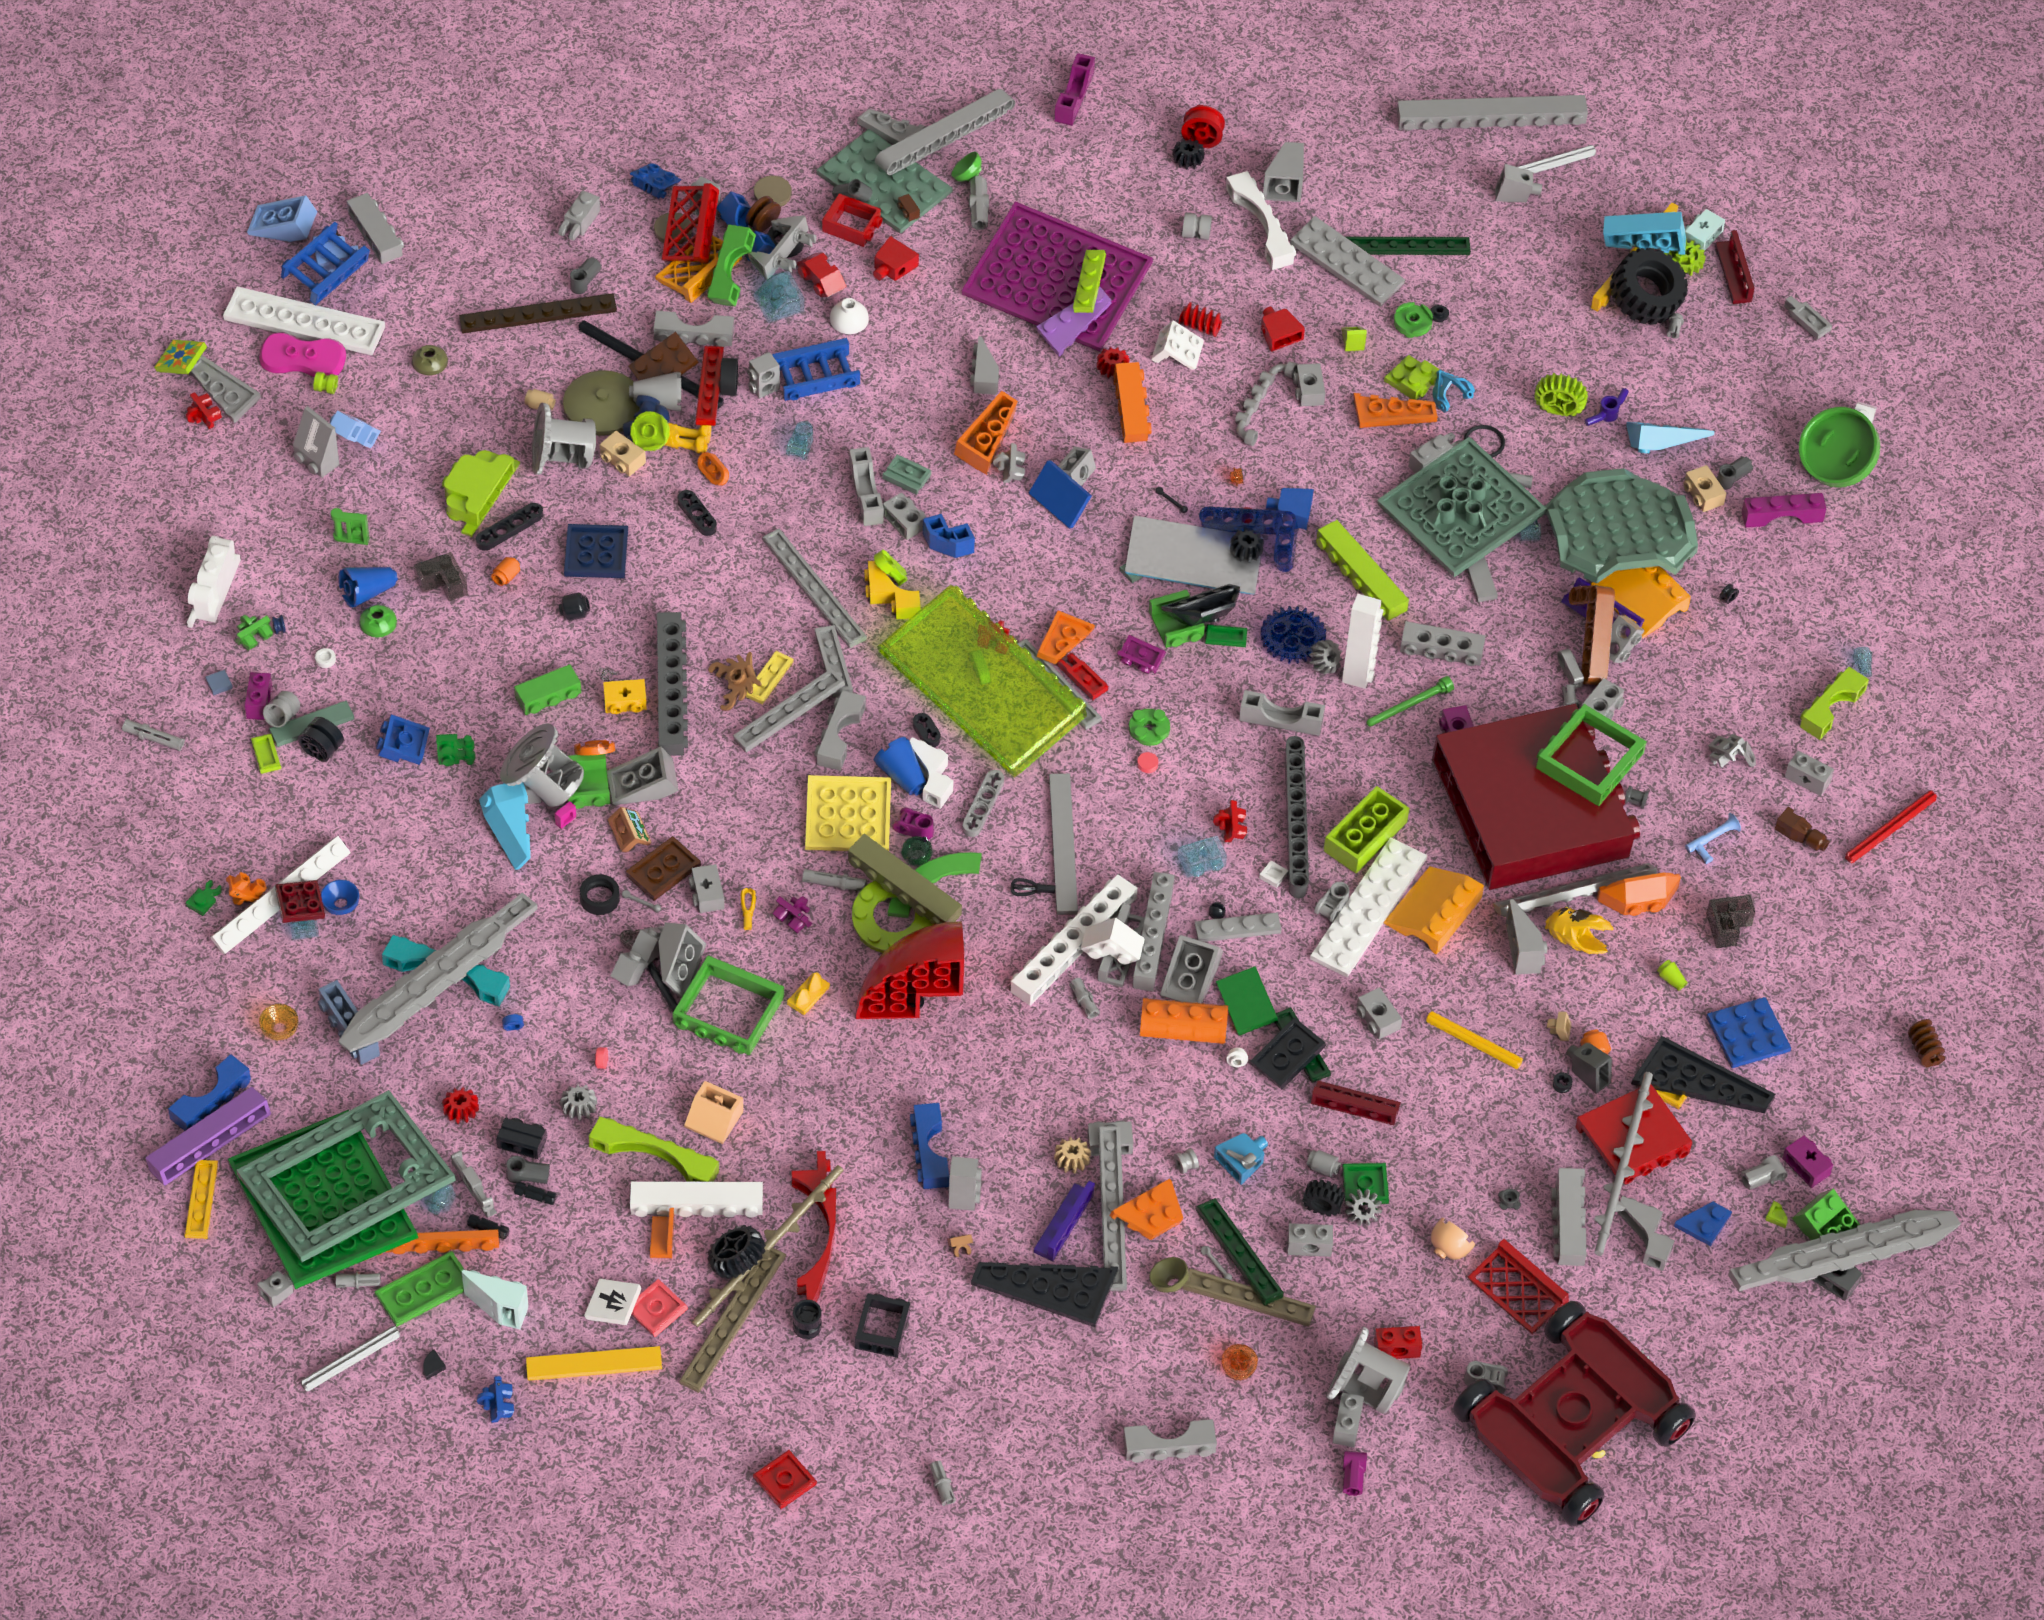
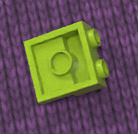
[1384,355,1440,400]

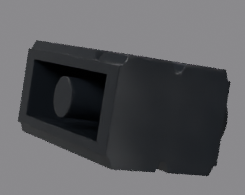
[496,1118,547,1159]

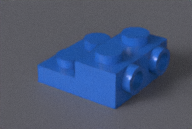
[376,714,430,765]

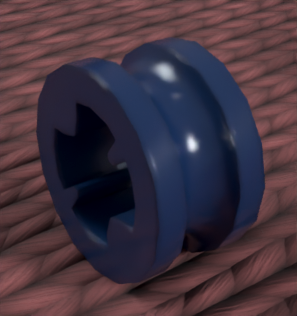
[272,615,286,635]

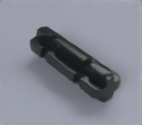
[514,1182,557,1205]
[467,1214,509,1239]

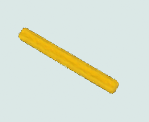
[1426,1011,1523,1069]

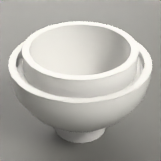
[830,298,869,334]

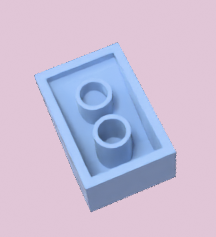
[247,195,317,242]

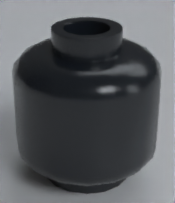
[559,592,590,621]

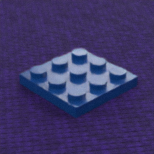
[1706,997,1791,1068]

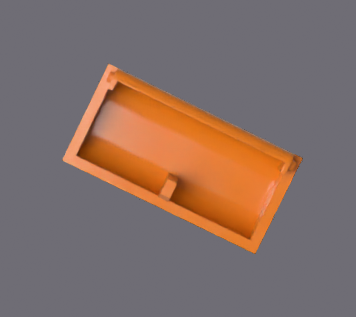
[1140,998,1228,1044]

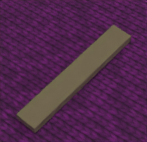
[1182,1268,1316,1327]

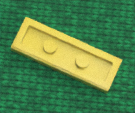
[746,651,794,705]

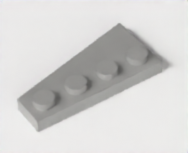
[190,355,261,424]

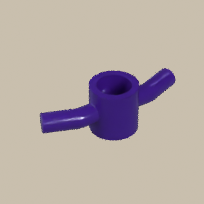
[1584,388,1629,426]

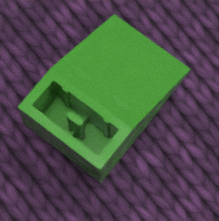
[1792,1188,1860,1240]

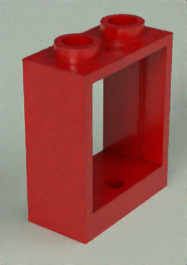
[822,193,882,247]

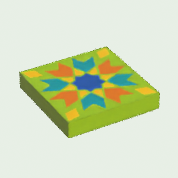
[154,340,207,374]

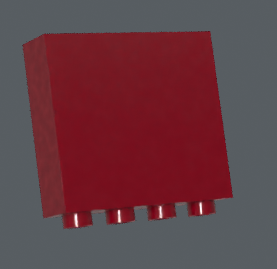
[1432,703,1640,890]

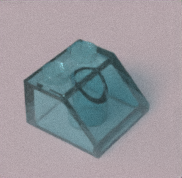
[753,271,804,323]

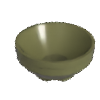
[412,345,448,376]
[1149,1257,1189,1293]

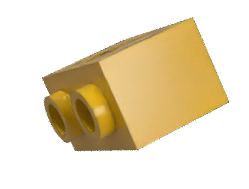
[603,679,647,714]

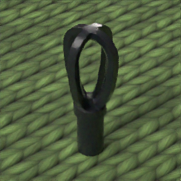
[1010,878,1055,896]

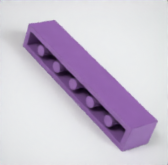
[145,1087,271,1186]

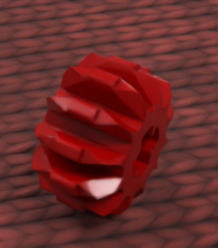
[1097,346,1130,379]
[442,1087,479,1124]

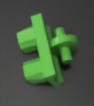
[235,615,273,651]

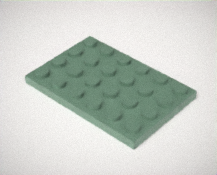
[816,129,953,234]

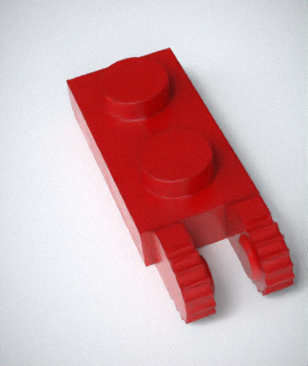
[1057,653,1109,700]

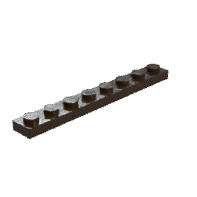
[459,293,617,334]

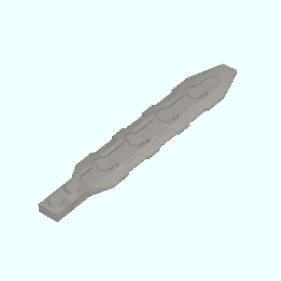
[338,893,537,1052]
[1728,1210,1961,1292]

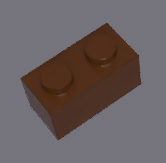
[897,194,920,222]

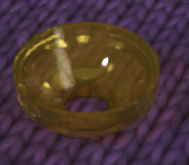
[259,1004,299,1040]

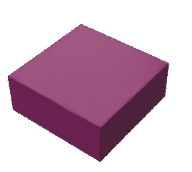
[555,801,576,829]

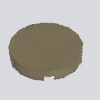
[754,176,792,207]
[654,212,693,244]

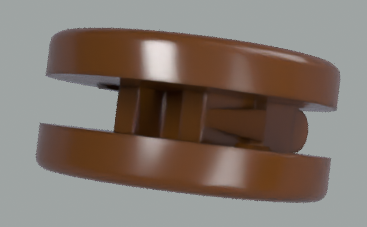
[745,196,781,233]

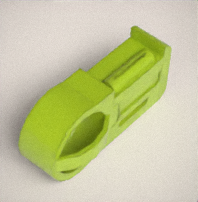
[874,549,908,586]

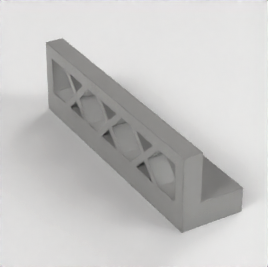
[1098,903,1145,987]

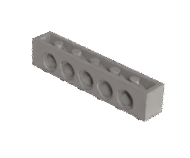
[1133,872,1175,992]

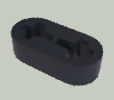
[913,713,941,747]

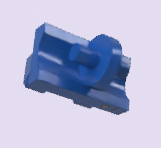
[476,1376,514,1423]

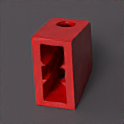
[873,236,919,281]
[1261,306,1305,352]

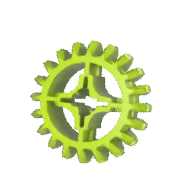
[1534,373,1588,417]

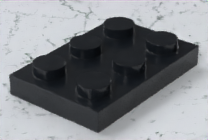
[1250,1017,1326,1090]

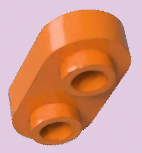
[697,452,729,486]

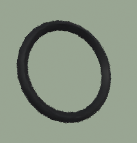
[1464,425,1505,457]

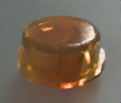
[1221,1344,1258,1381]

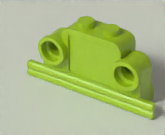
[442,450,520,537]

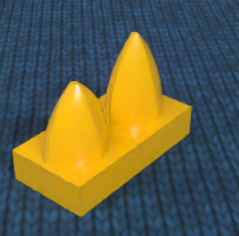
[787,972,830,1015]

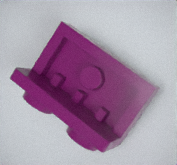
[1116,635,1166,674]

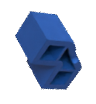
[923,514,975,558]

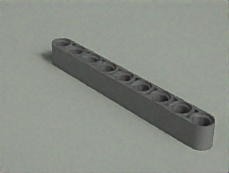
[1285,736,1309,898]

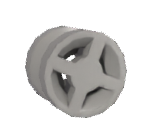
[1174,1148,1199,1174]

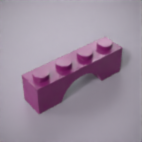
[1054,53,1095,126]
[1741,493,1826,528]

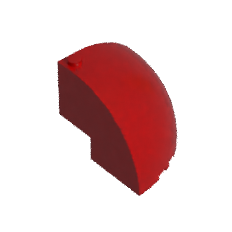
[856,921,964,1019]

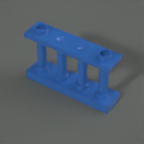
[281,222,370,306]
[772,338,860,401]

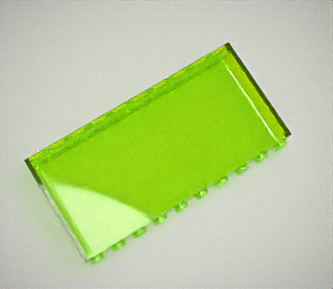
[877,585,1087,778]

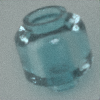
[424,1184,456,1215]

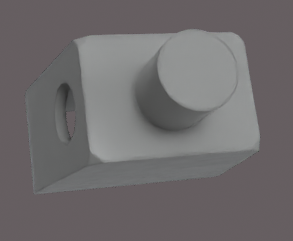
[1495,164,1542,203]

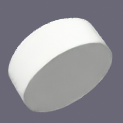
[315,648,336,668]

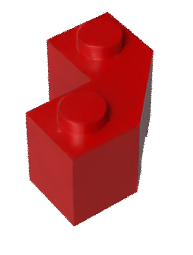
[796,252,847,298]

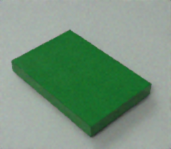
[1216,966,1278,1036]

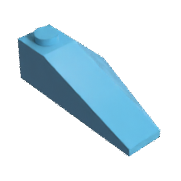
[479,782,531,870]

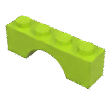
[1800,667,1869,740]

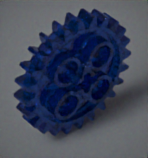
[1260,606,1326,664]

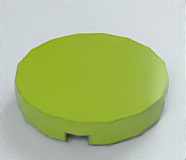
[630,412,670,451]

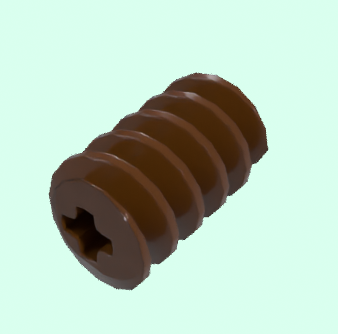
[1908,1019,1945,1068]

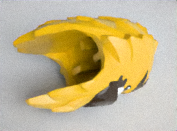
[1545,906,1614,954]

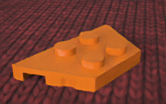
[1109,1178,1184,1240]

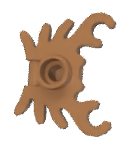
[708,652,762,711]

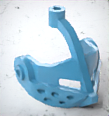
[1432,369,1475,413]

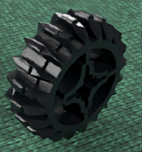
[707,1225,766,1279]

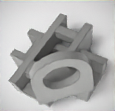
[1708,734,1756,768]

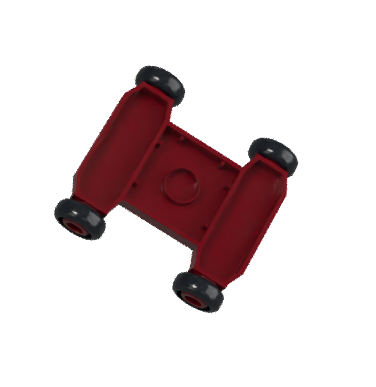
[1453,1301,1696,1527]

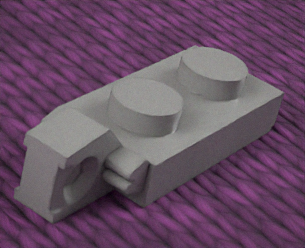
[1784,296,1832,340]

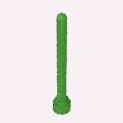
[1366,676,1454,727]

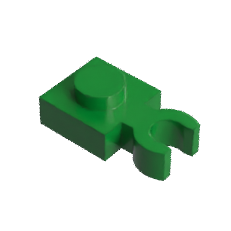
[186,880,222,916]

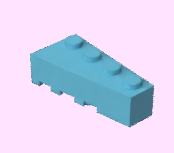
[1603,212,1686,255]

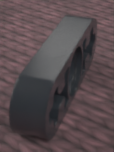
[678,490,717,536]

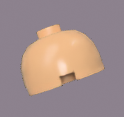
[1431,1218,1475,1260]

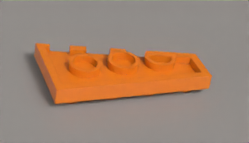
[1353,393,1438,428]

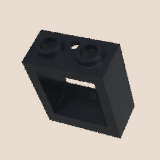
[855,1293,911,1358]

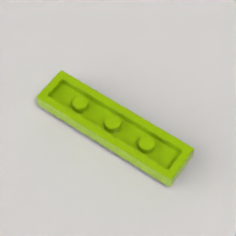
[1073,250,1106,313]

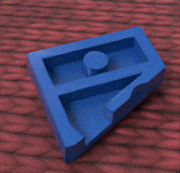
[1674,1202,1732,1247]

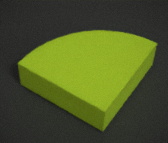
[1765,1200,1788,1228]

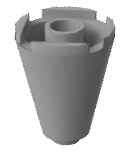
[629,372,681,411]

